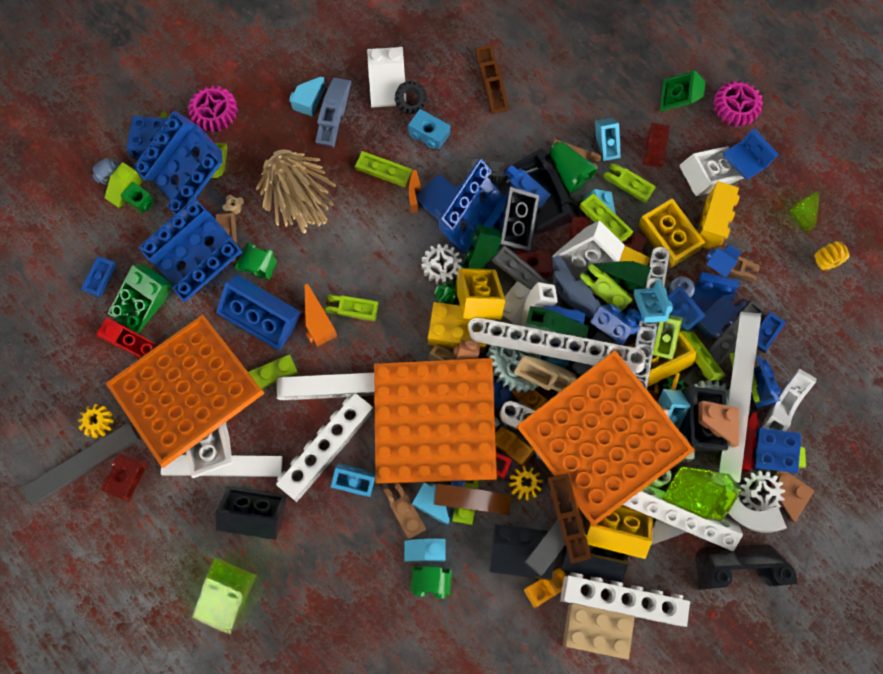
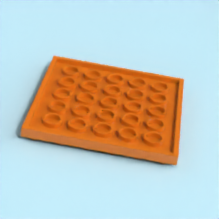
[106,314,264,468]
[516,350,695,526]
[374,358,497,484]

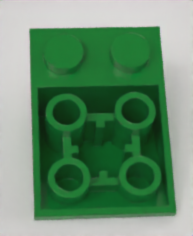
[108,264,174,334]

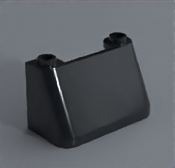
[504,148,580,235]
[695,544,797,590]

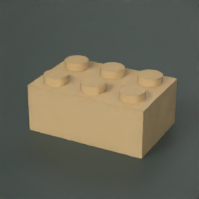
[562,603,635,660]

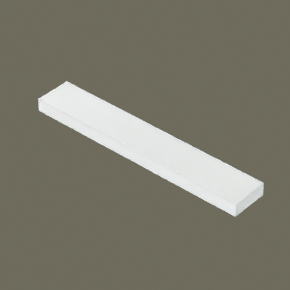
[161,455,283,477]

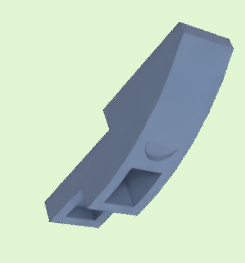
[315,78,351,148]
[552,255,601,319]

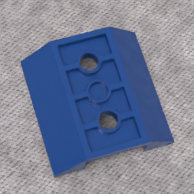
[133,111,223,215]
[439,159,506,254]
[138,198,242,303]

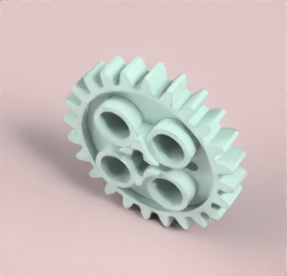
[486,336,539,393]

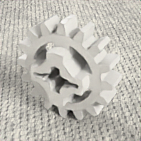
[421,244,462,284]
[739,470,785,511]

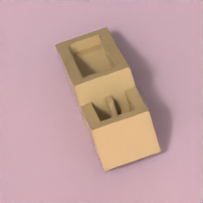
[514,355,577,393]

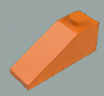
[305,284,337,347]

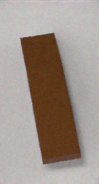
[475,45,509,114]
[548,473,592,564]
[433,484,511,516]

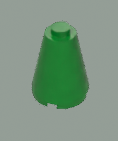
[549,141,598,193]

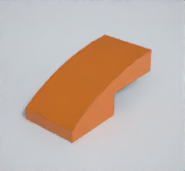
[409,170,421,213]

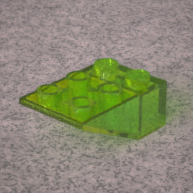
[662,467,742,522]
[192,558,257,634]

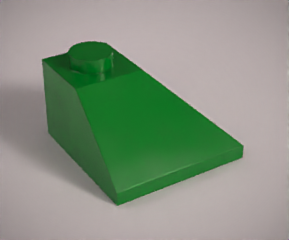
[660,70,705,112]

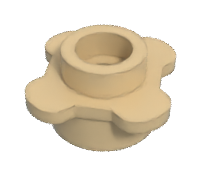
[223,195,244,214]

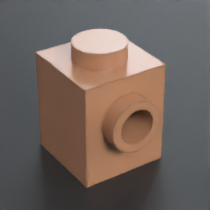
[452,338,480,360]

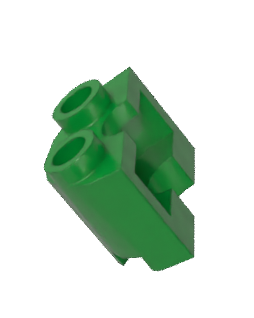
[235,243,277,281]
[410,566,452,599]

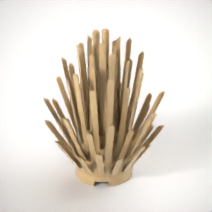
[256,150,336,233]

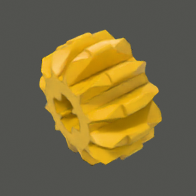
[814,242,849,270]
[78,404,114,438]
[509,466,543,501]

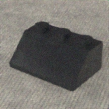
[500,187,539,251]
[679,386,728,452]
[216,486,287,540]
[489,524,554,580]
[561,528,628,583]

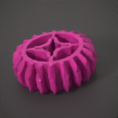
[713,80,763,127]
[188,85,238,133]

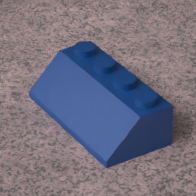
[216,275,301,350]

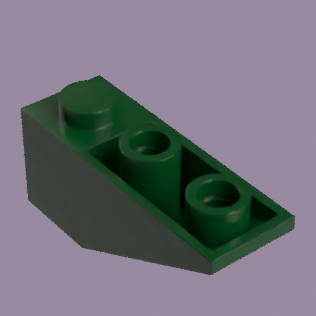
[461,224,502,269]
[586,261,651,294]
[525,306,589,338]

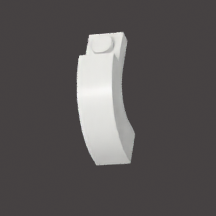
[520,282,558,353]
[762,369,816,431]
[722,480,787,533]

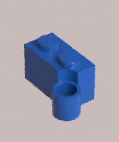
[706,244,742,277]

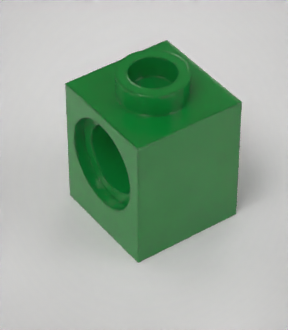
[121,182,155,215]

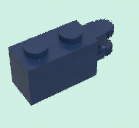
[694,292,747,341]

